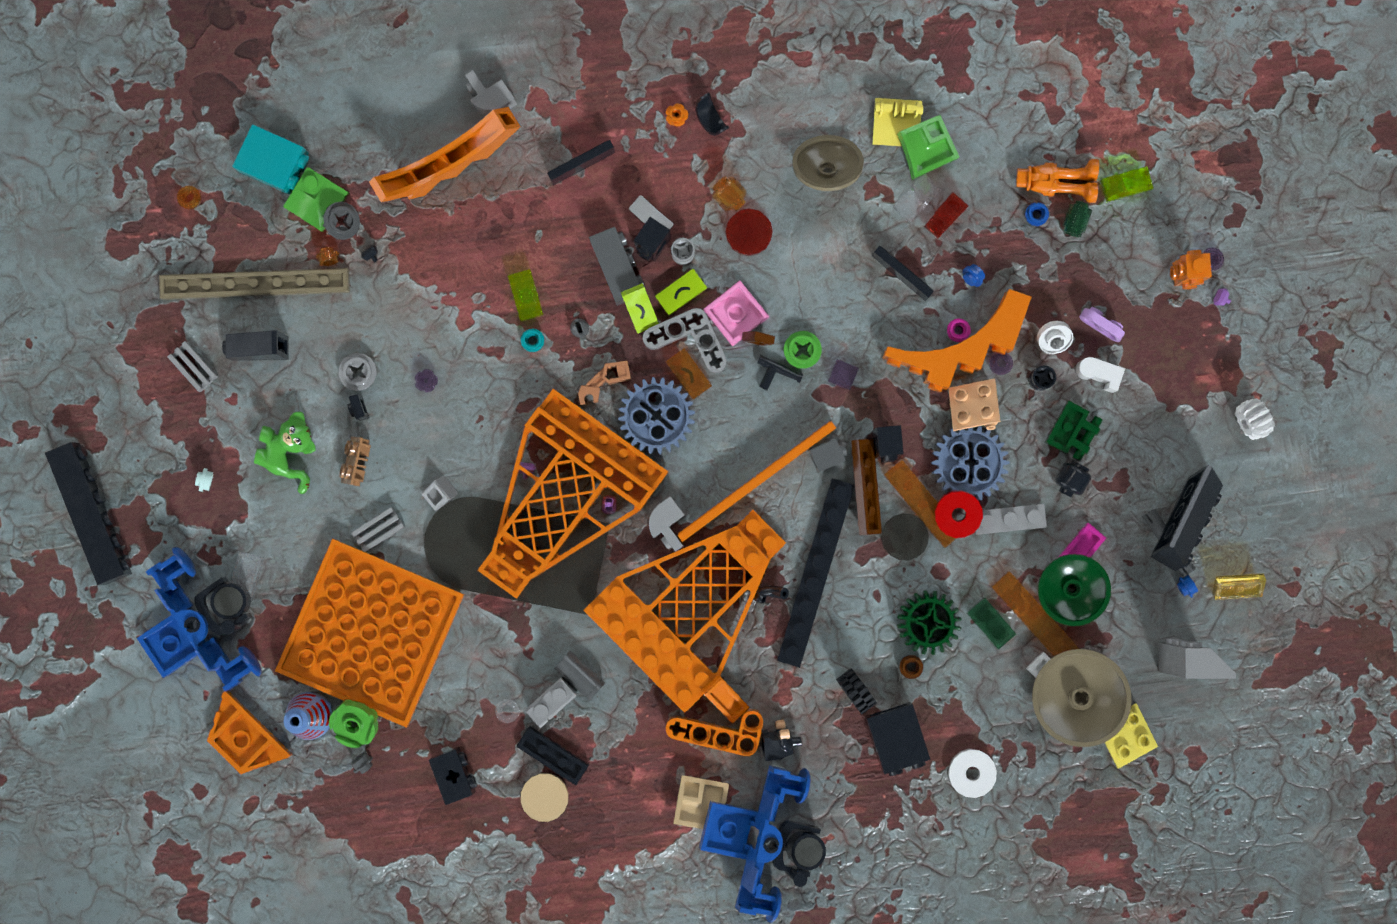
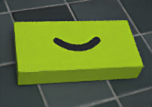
[655,269,707,316]
[620,283,659,333]

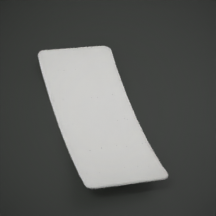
[629,195,674,229]

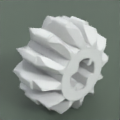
[1235,398,1275,440]

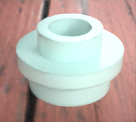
[195,468,213,492]

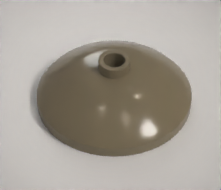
[792,135,864,191]

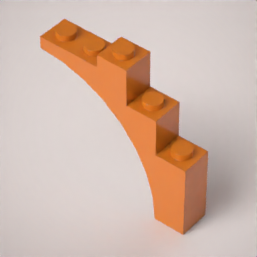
[369,107,521,203]
[882,289,1031,392]

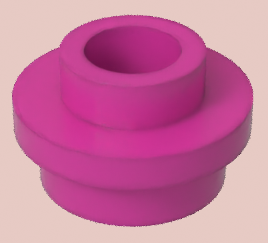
[947,319,971,342]

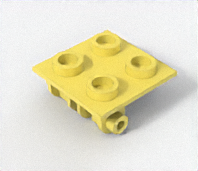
[872,98,923,146]
[1104,703,1158,769]

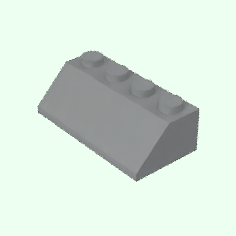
[1158,638,1236,679]

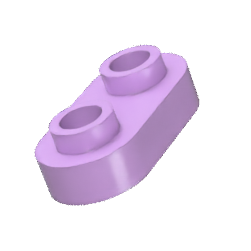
[1079,307,1125,342]

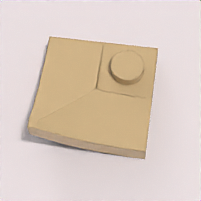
[673,775,729,830]

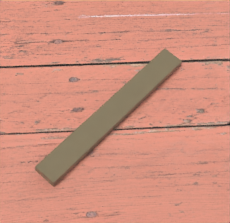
[159,268,350,300]

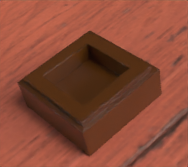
[741,331,775,346]

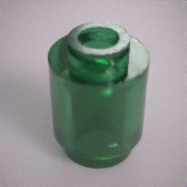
[1062,201,1092,238]

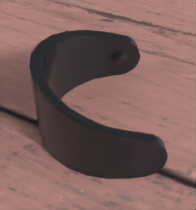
[696,93,729,136]

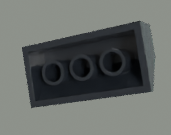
[1150,465,1223,571]

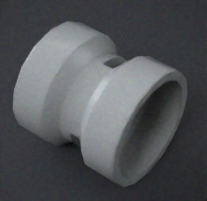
[671,238,695,265]

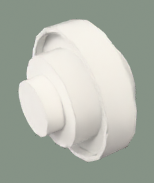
[1037,321,1073,354]

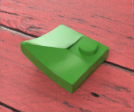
[897,115,960,180]
[283,167,349,232]

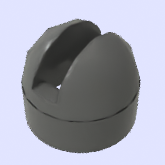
[570,318,589,338]

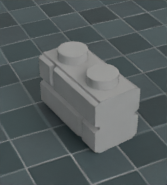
[525,676,578,728]

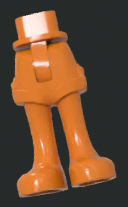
[1016,159,1099,203]

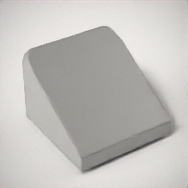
[421,476,458,512]

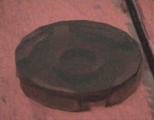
[881,513,929,561]

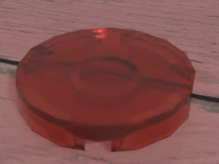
[726,208,773,256]

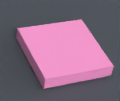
[703,280,769,347]

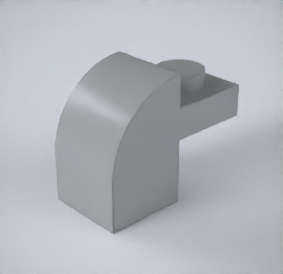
[465,70,517,116]
[649,496,685,552]

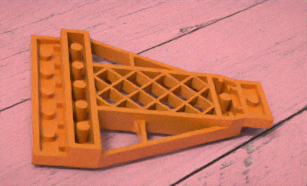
[477,389,668,599]
[583,510,786,713]

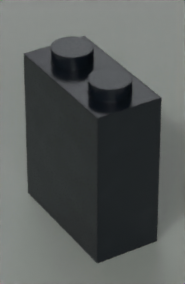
[865,702,931,776]

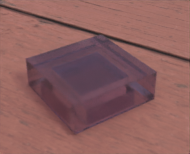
[828,359,859,391]

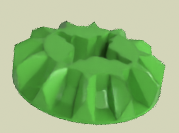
[784,331,822,369]

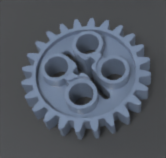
[618,377,695,455]
[931,426,1010,500]

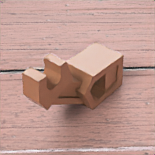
[578,361,631,406]

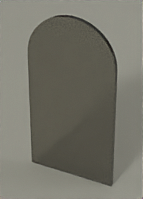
[424,497,610,615]

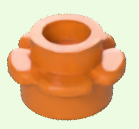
[665,103,688,127]

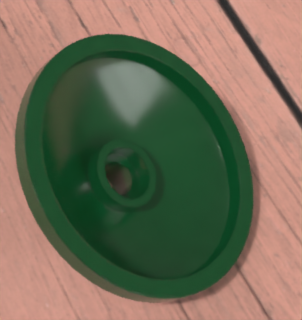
[1038,554,1111,626]

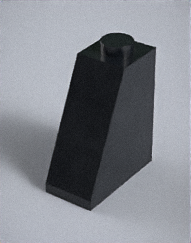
[222,330,289,361]

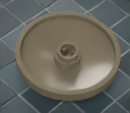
[1032,649,1132,747]

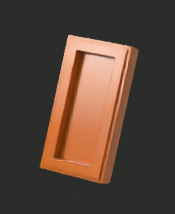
[701,674,750,724]

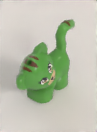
[254,411,316,494]

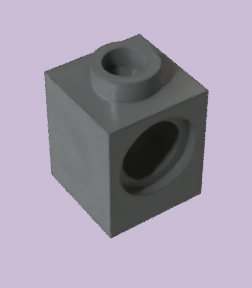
[808,439,847,473]

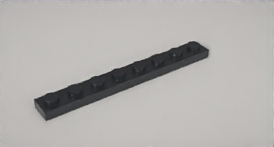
[777,478,855,668]

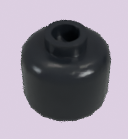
[1055,460,1091,498]

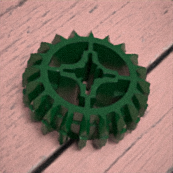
[896,590,962,655]

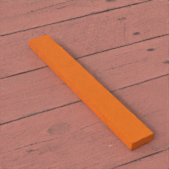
[678,421,836,542]

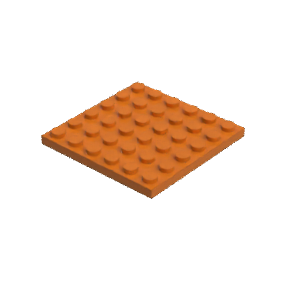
[275,539,465,728]

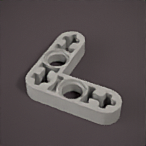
[643,308,727,373]

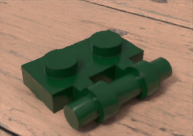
[1045,400,1103,462]

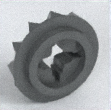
[322,202,360,240]

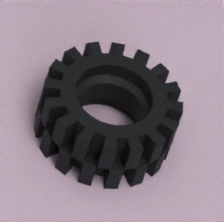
[836,668,877,714]

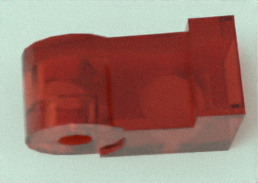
[924,192,969,239]

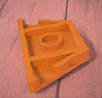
[207,691,292,774]

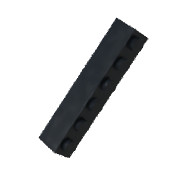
[45,442,132,585]

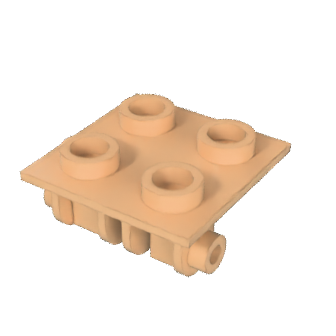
[949,378,1001,431]

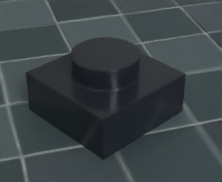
[347,394,369,421]

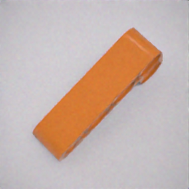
[666,709,763,756]

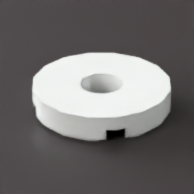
[948,749,997,798]

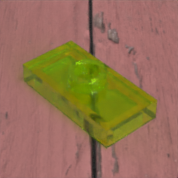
[1100,166,1154,203]
[508,269,544,322]

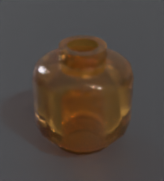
[712,176,747,211]

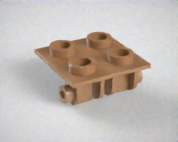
[339,437,371,487]

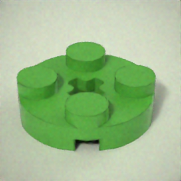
[329,699,378,748]

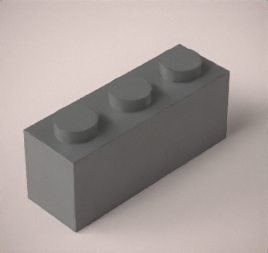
[589,227,645,306]

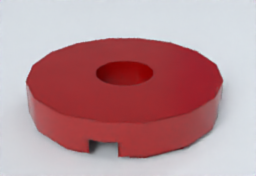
[934,490,983,538]

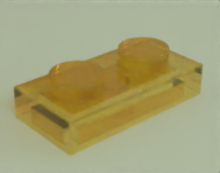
[1212,573,1266,600]

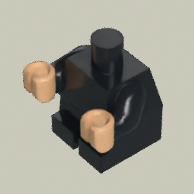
[761,720,802,761]

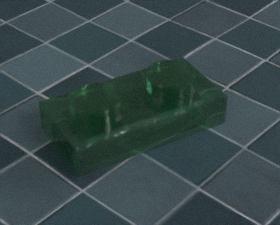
[966,597,1016,650]

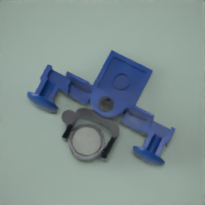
[137,547,262,691]
[699,765,826,923]

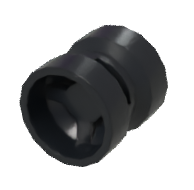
[1028,365,1057,391]

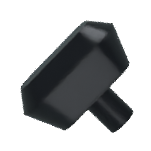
[361,245,378,263]

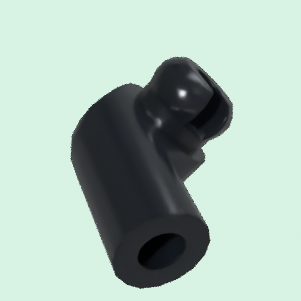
[753,585,789,603]

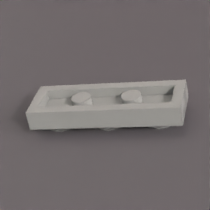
[974,504,1047,535]

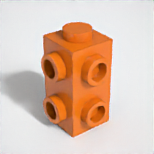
[1170,250,1212,290]

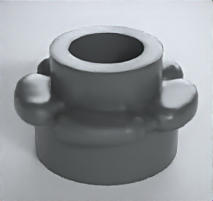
[350,752,373,774]

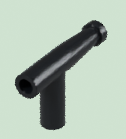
[757,355,803,391]

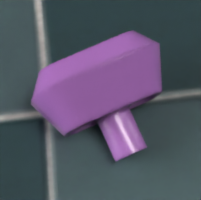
[1213,288,1231,306]
[519,462,536,479]
[602,495,616,514]

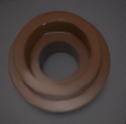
[899,655,923,679]

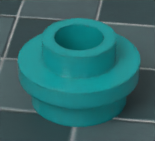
[521,329,545,352]

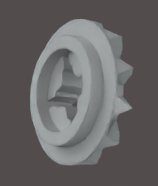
[339,353,377,391]

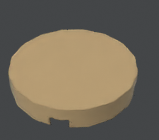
[521,773,569,822]

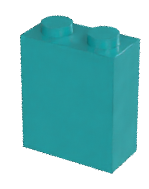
[232,124,309,195]

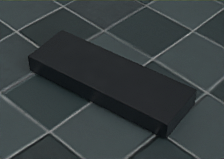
[547,140,615,186]
[872,246,934,301]
[516,726,590,785]

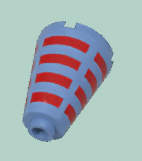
[284,692,332,740]

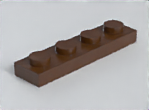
[851,439,882,535]

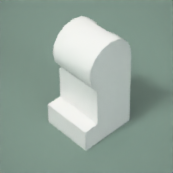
[1075,357,1125,393]

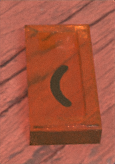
[665,348,712,400]

